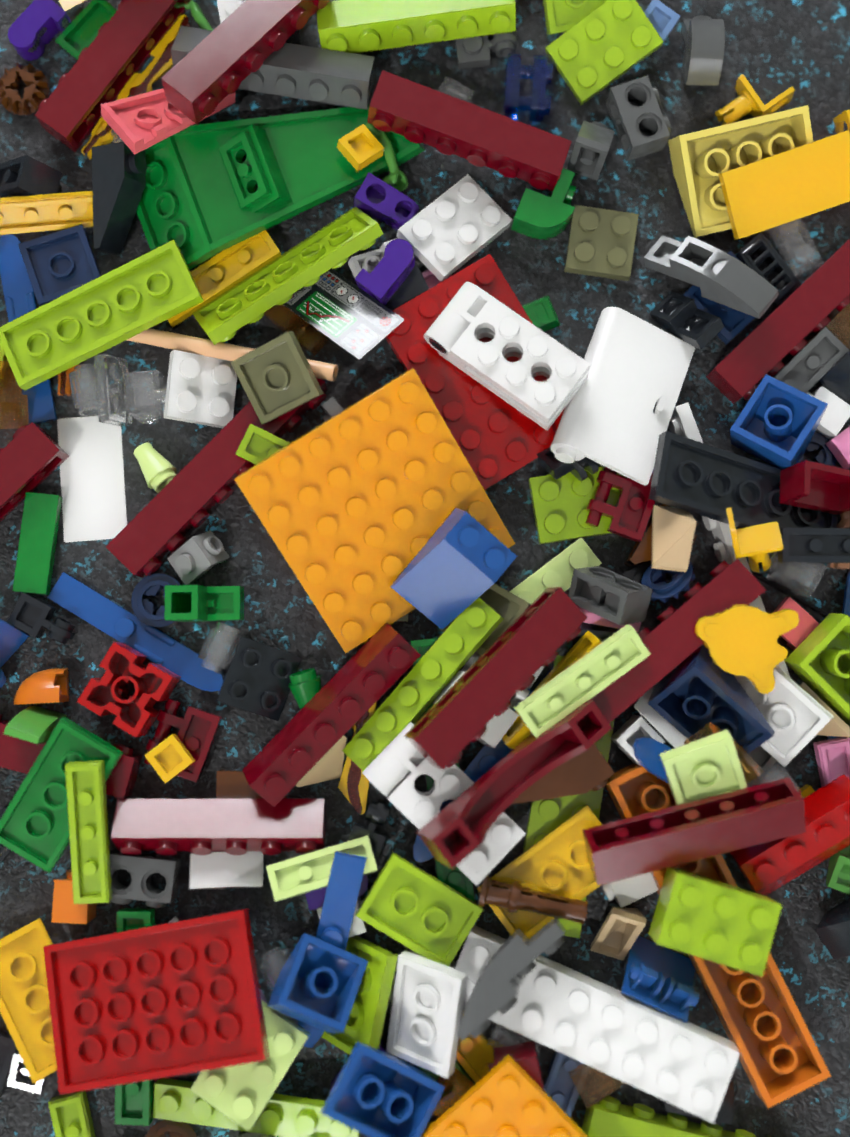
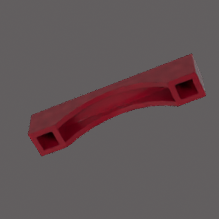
[417,700,612,869]

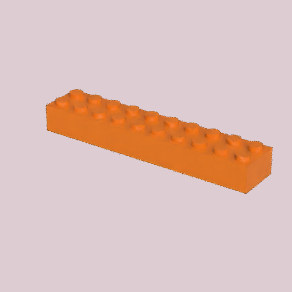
[605,763,831,1108]

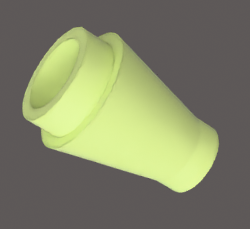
[133,443,177,493]

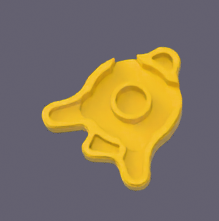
[695,604,799,694]

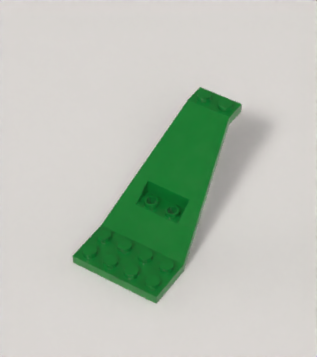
[136,105,425,270]

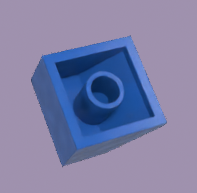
[730,374,828,470]
[267,933,368,1034]

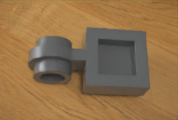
[454,32,517,69]

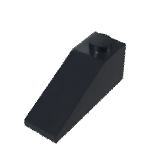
[92,142,147,255]

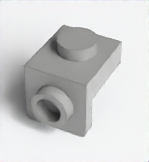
[167,531,229,585]

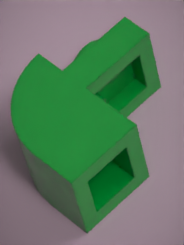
[511,168,577,239]
[165,585,244,622]

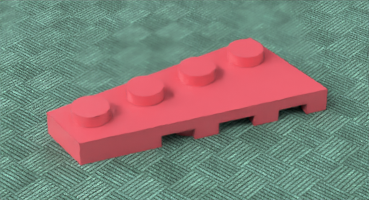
[101,88,236,154]

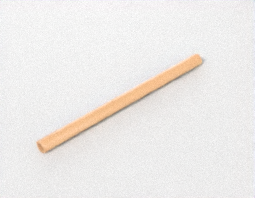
[127,328,338,382]

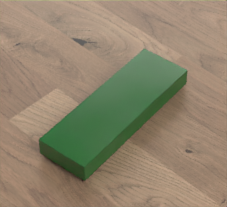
[12,492,62,595]

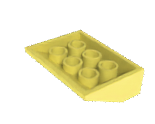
[668,105,813,238]

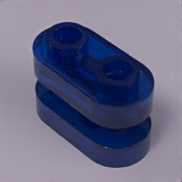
[503,53,553,122]

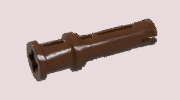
[478,875,588,924]

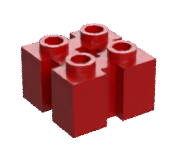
[77,642,181,738]

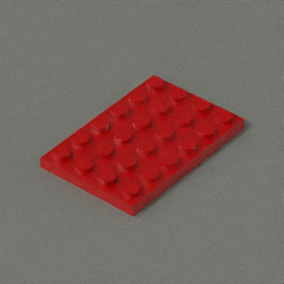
[385,254,565,490]
[43,909,270,1095]

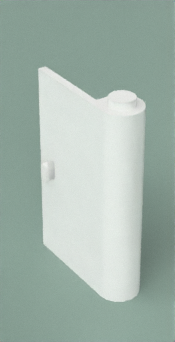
[550,307,695,486]

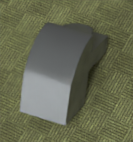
[681,15,725,86]

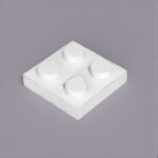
[163,350,237,428]

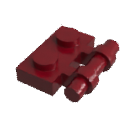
[585,467,655,542]
[144,698,222,783]

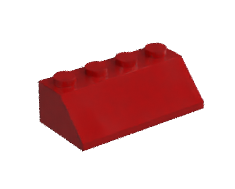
[730,774,850,896]

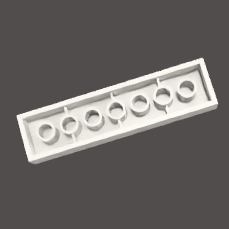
[455,925,740,1123]

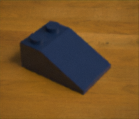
[648,644,775,760]

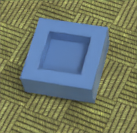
[644,0,681,42]

